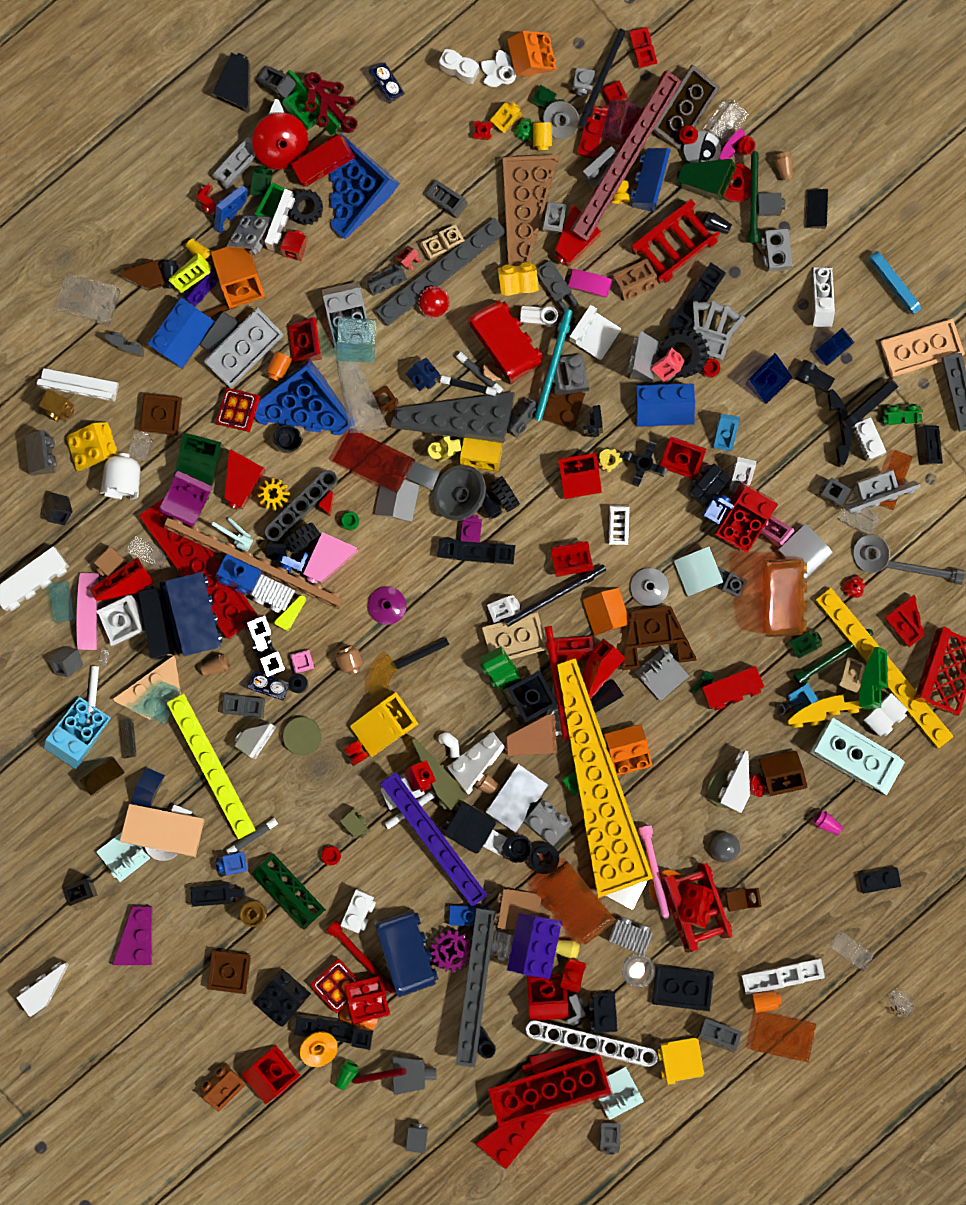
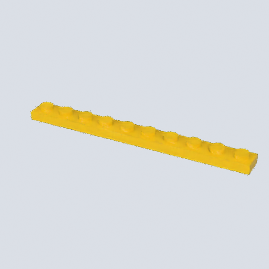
[815,588,954,749]

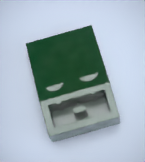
[174,433,224,500]

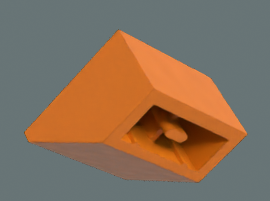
[507,31,557,76]
[604,724,652,776]

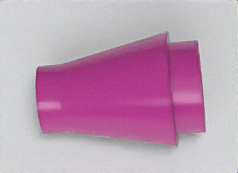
[813,810,843,836]

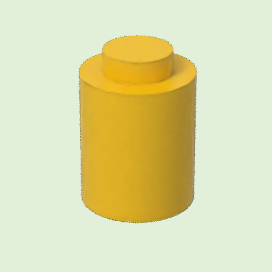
[533,123,552,151]

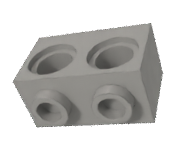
[761,229,792,272]

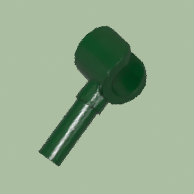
[691,671,714,694]

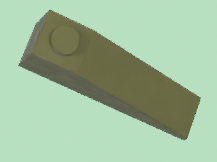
[412,738,468,810]

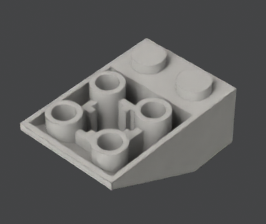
[322,281,372,350]
[627,332,660,383]

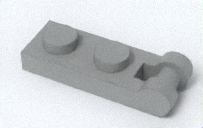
[212,137,256,189]

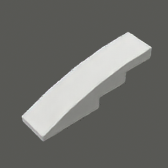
[742,958,825,995]

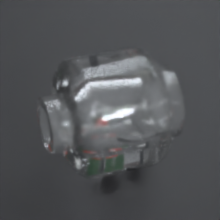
[886,988,916,1018]

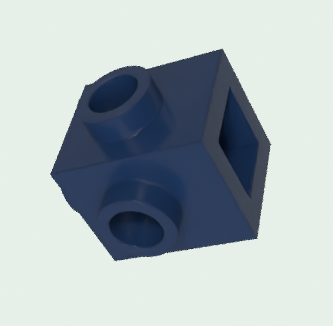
[406,357,440,392]

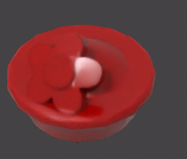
[749,774,767,798]

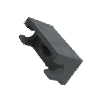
[697,1018,742,1053]

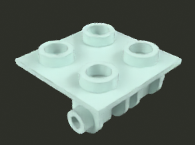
[97,832,150,882]
[599,1067,644,1120]

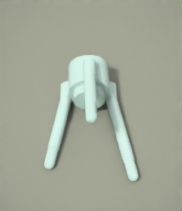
[212,518,254,552]

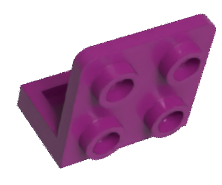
[159,471,212,526]

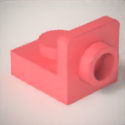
[651,348,684,382]

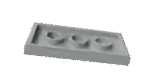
[204,307,284,388]

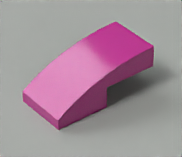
[719,128,745,160]
[568,269,612,298]

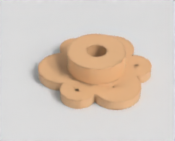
[483,363,502,381]

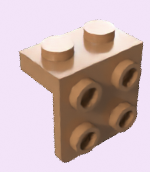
[494,888,541,930]

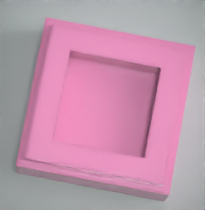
[291,650,314,674]

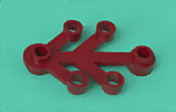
[303,72,358,133]

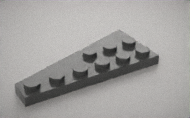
[391,392,515,443]

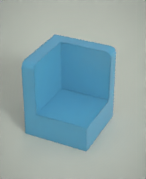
[786,684,818,712]

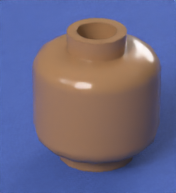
[335,645,363,675]

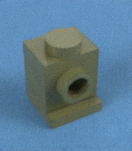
[340,808,370,839]

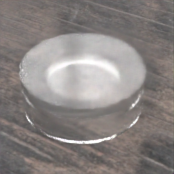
[99,646,109,666]

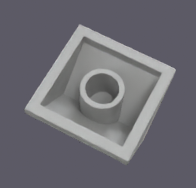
[375,478,420,522]

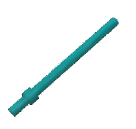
[534,309,573,421]

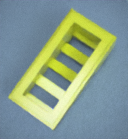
[169,253,211,293]
[274,595,307,631]

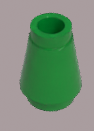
[335,1060,359,1090]

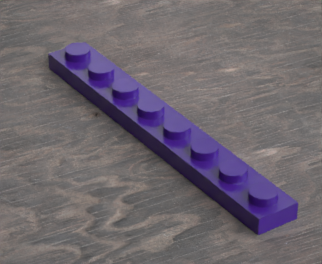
[380,772,488,907]

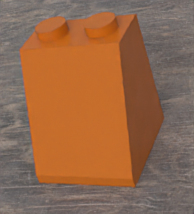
[211,247,265,309]

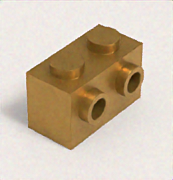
[39,389,74,422]

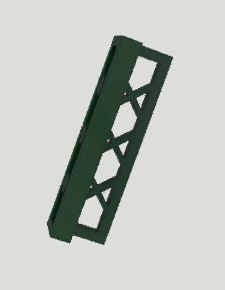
[252,853,326,930]

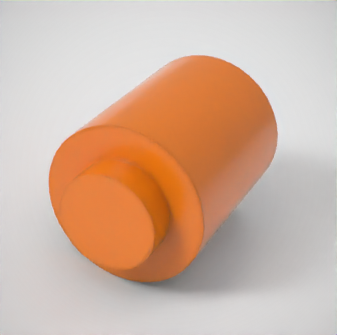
[266,351,292,382]
[752,990,782,1013]

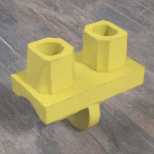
[427,436,461,462]

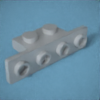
[844,469,920,514]

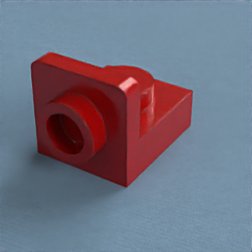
[560,958,587,993]

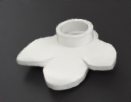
[481,50,516,87]

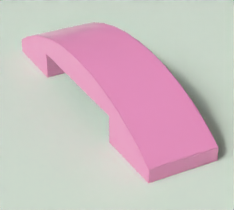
[77,573,99,650]

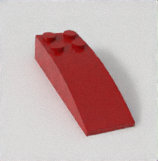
[488,1054,613,1128]

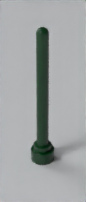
[746,151,761,243]
[793,629,873,687]

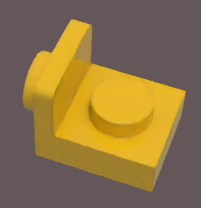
[490,102,523,133]

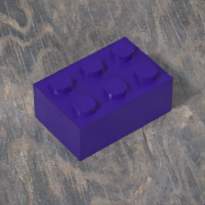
[507,913,562,979]

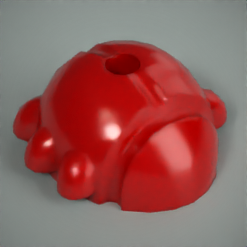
[842,575,866,598]

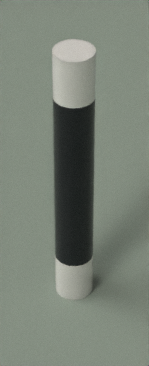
[440,376,497,396]

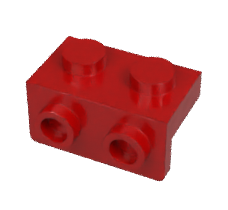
[551,541,594,577]
[679,884,714,929]

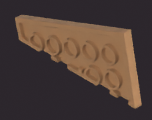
[503,155,559,266]

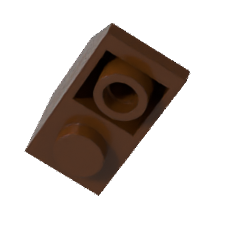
[120,259,166,291]

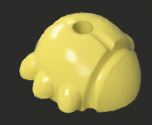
[599,449,622,472]

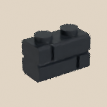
[688,463,731,509]

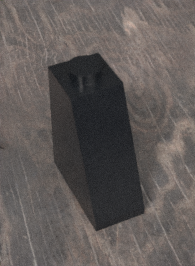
[212,52,250,113]

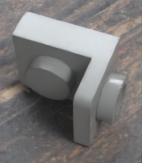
[573,68,595,96]

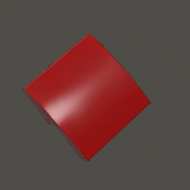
[344,976,391,1025]

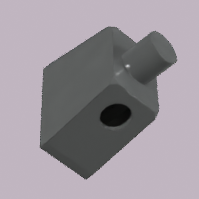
[393,1055,437,1095]

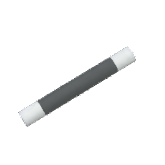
[456,352,504,394]
[226,818,278,855]

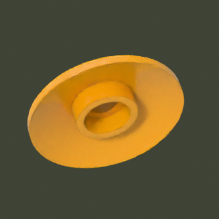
[299,1032,338,1067]

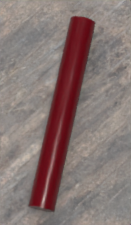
[353,1067,406,1084]

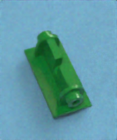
[882,404,923,425]

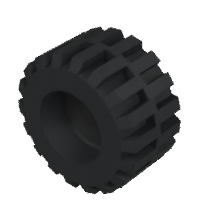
[658,328,710,378]

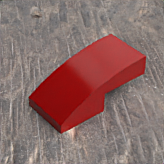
[629,27,658,68]

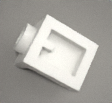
[487,595,520,623]

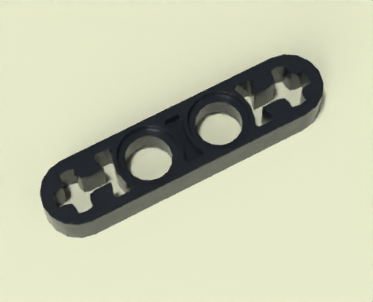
[842,379,899,429]

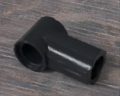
[794,359,835,393]

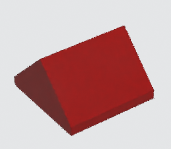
[288,317,322,363]
[660,436,707,480]

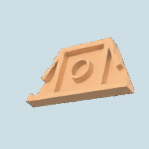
[113,656,182,720]

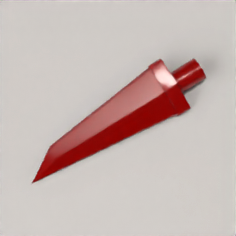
[522,1048,581,1074]

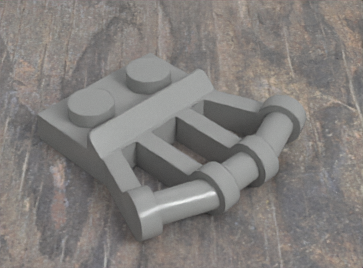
[687,300,745,360]

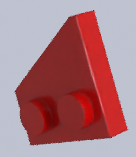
[884,595,925,648]

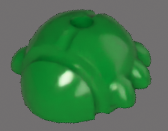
[513,117,535,141]

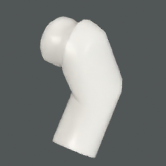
[438,732,460,758]

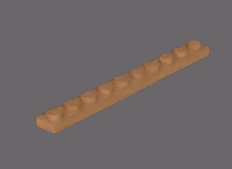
[164,518,343,609]

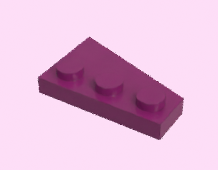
[113,906,153,965]

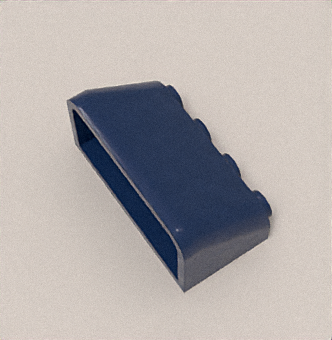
[160,572,222,657]
[375,910,439,998]

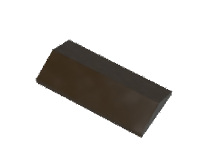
[653,65,720,150]

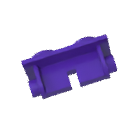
[182,270,219,307]

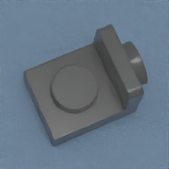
[600,1123,621,1155]

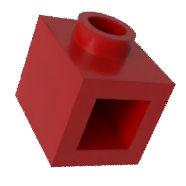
[403,760,436,792]

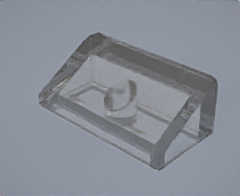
[125,536,168,570]

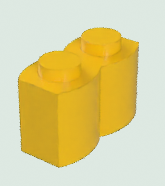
[498,262,539,296]

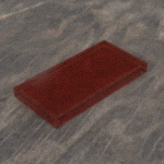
[333,428,415,493]

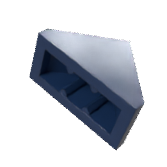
[131,768,165,808]

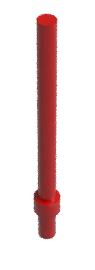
[544,626,570,741]

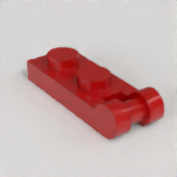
[577,104,608,160]

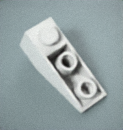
[812,267,835,327]
[718,750,750,813]
[17,962,69,1017]

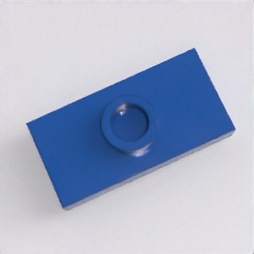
[449,905,489,926]

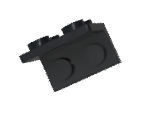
[588,992,618,1036]

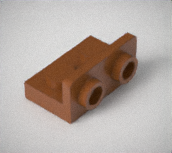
[199,1063,246,1112]

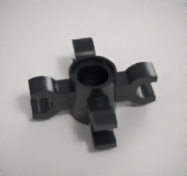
[622,441,667,487]

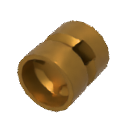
[240,901,267,927]

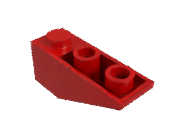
[582,639,625,699]

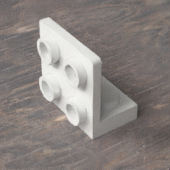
[569,305,621,360]

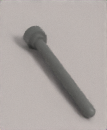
[885,561,965,585]

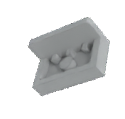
[524,799,572,846]

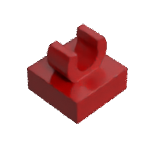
[395,246,421,270]

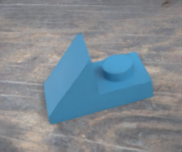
[713,414,740,451]

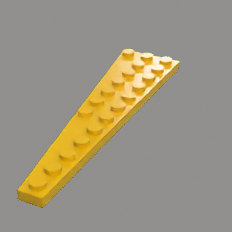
[557,658,653,898]

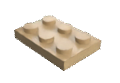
[482,612,546,660]

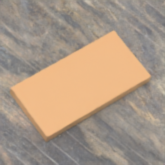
[880,318,965,378]
[120,804,205,858]

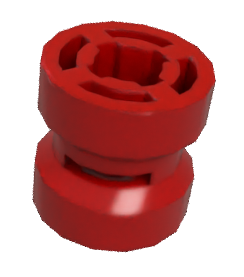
[343,740,369,766]

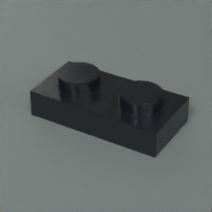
[859,867,901,894]

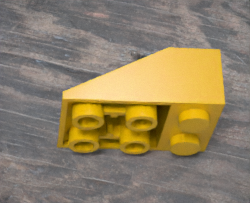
[350,692,419,757]

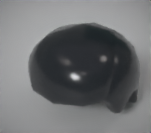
[273,425,303,454]
[502,834,533,863]

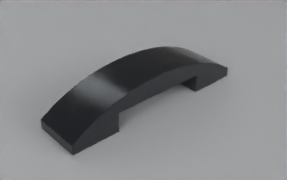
[667,263,726,331]
[827,389,851,467]
[437,538,516,565]
[294,1015,373,1050]

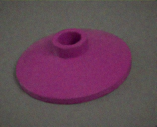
[368,587,406,625]

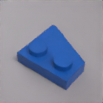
[214,185,248,233]

